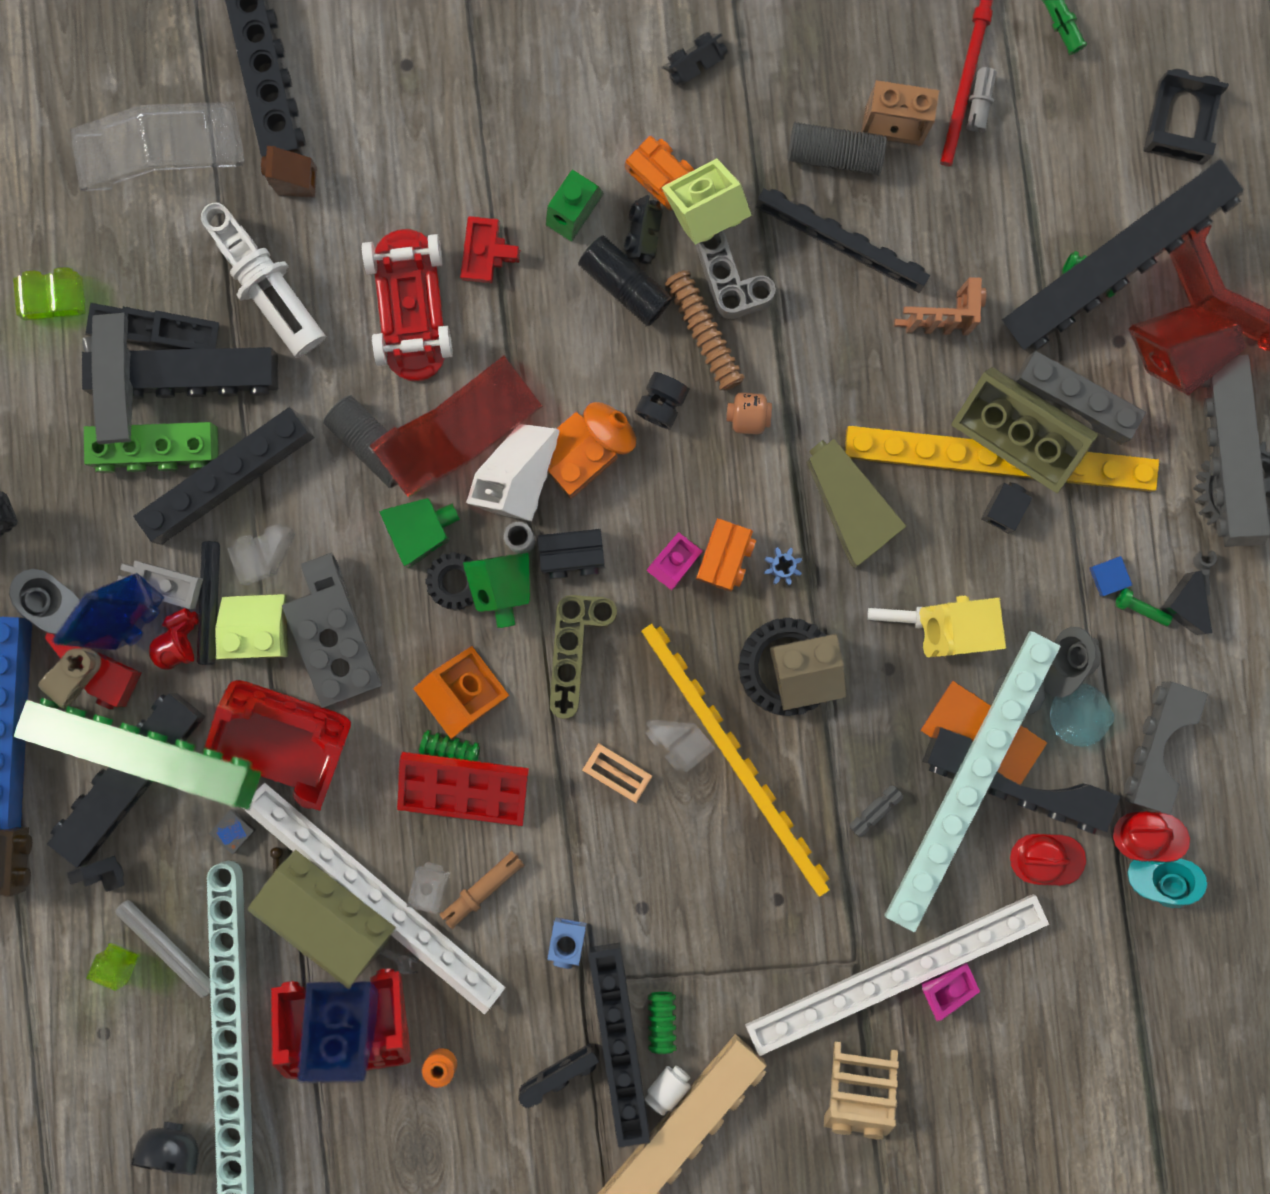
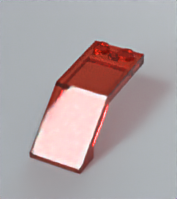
[1169,225,1270,351]
[370,356,543,497]

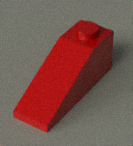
[44,633,142,710]

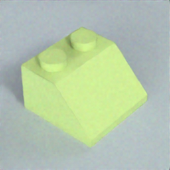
[662,158,752,245]
[215,594,288,660]

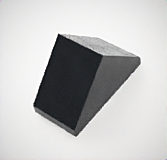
[1160,571,1212,635]

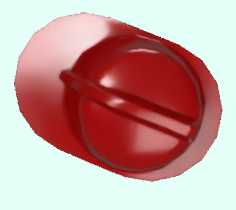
[1113,811,1190,862]
[1010,834,1086,886]

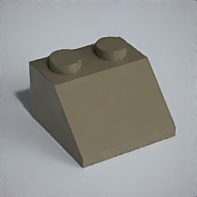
[770,634,846,710]

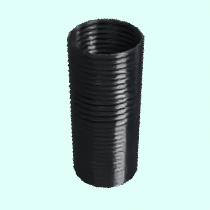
[578,235,672,327]

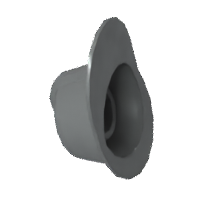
[9,569,83,634]
[1043,627,1101,698]

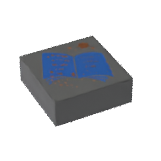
[209,809,256,855]

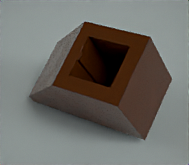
[261,146,317,198]

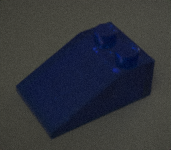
[52,573,165,650]
[298,982,379,1083]

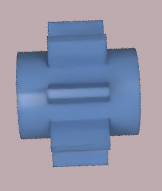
[764,547,802,585]

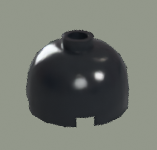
[131,1122,199,1175]

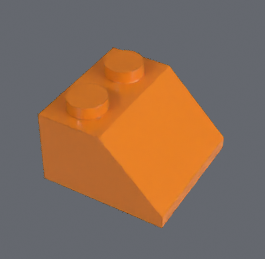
[547,411,618,499]
[413,646,510,739]

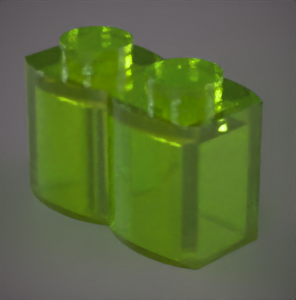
[13,267,86,320]

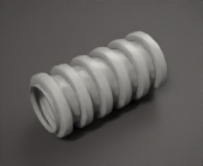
[504,522,535,554]

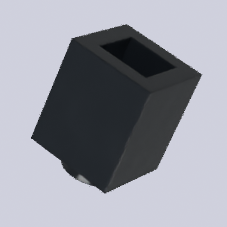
[981,482,1032,534]

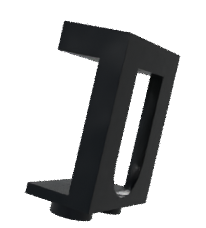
[1143,69,1229,165]

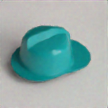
[1127,859,1207,908]

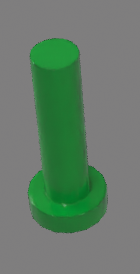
[1115,588,1172,627]

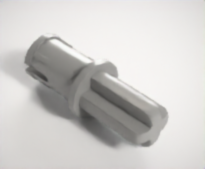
[966,67,996,132]

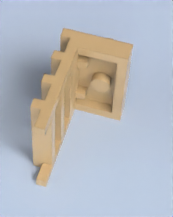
[824,1042,899,1139]

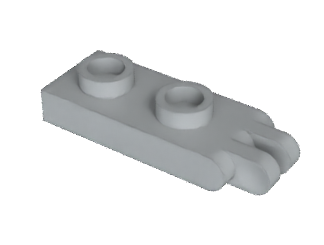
[117,560,203,609]

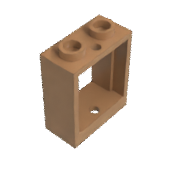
[862,80,939,146]

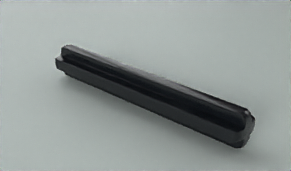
[197,541,220,665]

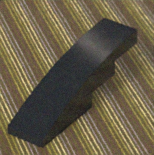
[85,302,219,350]

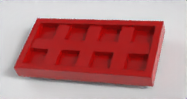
[397,752,529,826]

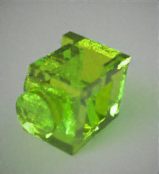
[86,943,139,991]

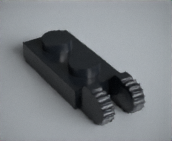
[518,1043,599,1109]

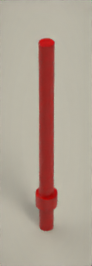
[940,0,993,166]

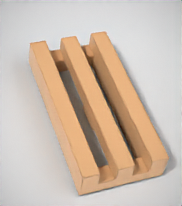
[582,743,652,803]

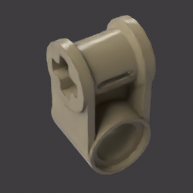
[38,648,101,709]

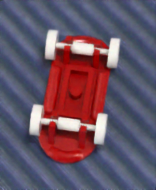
[362,229,453,381]

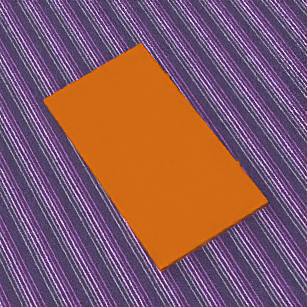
[920,681,1047,785]

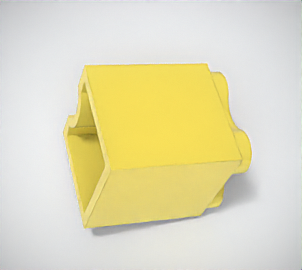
[919,595,1006,658]

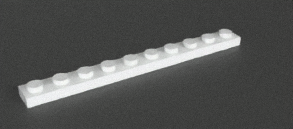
[244,783,506,1014]
[745,894,1049,1056]

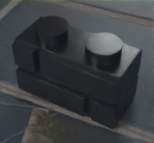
[538,529,605,579]

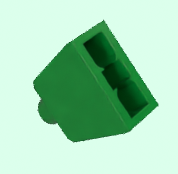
[546,169,604,242]
[379,498,460,568]
[463,553,530,628]

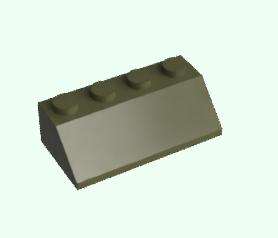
[951,367,1099,494]
[247,850,396,989]

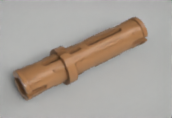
[440,850,525,929]

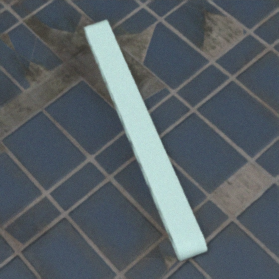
[207,860,254,1194]

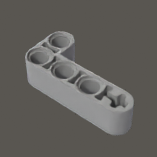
[695,230,776,319]

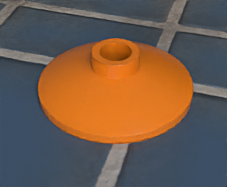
[583,402,636,455]

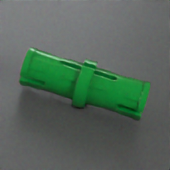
[1042,0,1087,55]

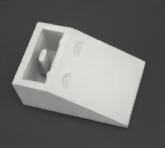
[466,424,560,521]

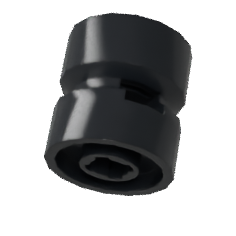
[635,372,690,430]

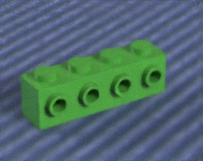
[84,422,218,473]

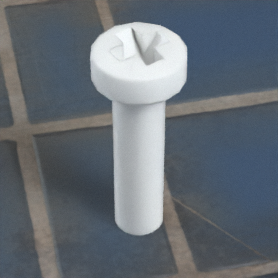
[867,607,923,629]

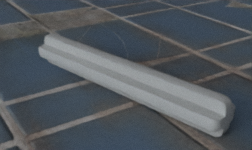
[115,900,211,998]

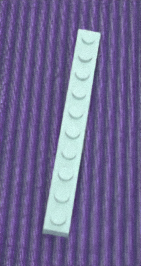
[884,631,1061,932]

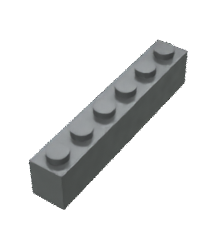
[1200,355,1270,547]

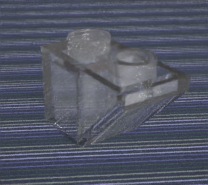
[227,524,295,586]
[645,719,716,773]

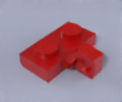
[460,216,521,283]

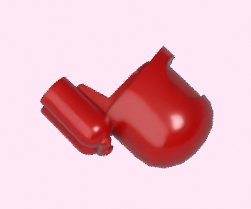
[149,608,199,670]

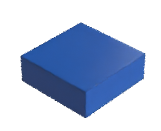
[1089,556,1132,597]

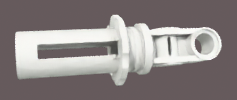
[201,203,326,358]

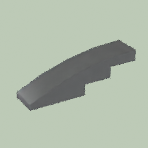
[92,313,133,444]

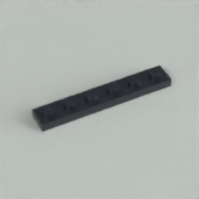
[755,188,930,293]

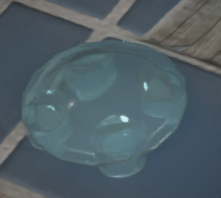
[1050,684,1114,747]

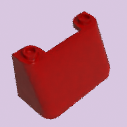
[202,680,351,811]
[271,969,411,1079]

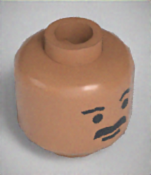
[726,393,772,435]

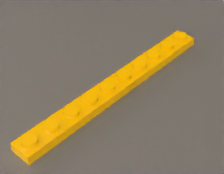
[844,426,1159,492]
[641,624,830,897]

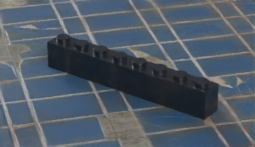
[1002,158,1244,351]

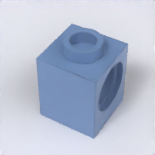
[547,917,587,969]

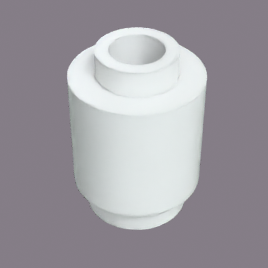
[645,1065,691,1116]

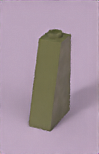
[806,439,906,568]

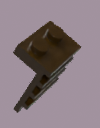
[0,827,33,897]

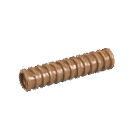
[665,270,745,391]

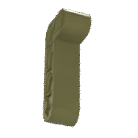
[550,595,617,719]

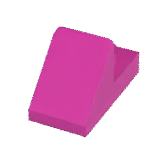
[646,532,703,590]
[921,963,980,1021]

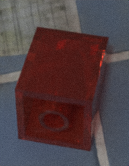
[1128,304,1246,396]

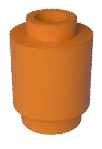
[422,1048,457,1087]

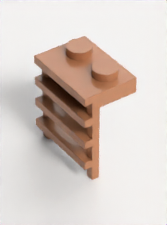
[894,277,986,335]

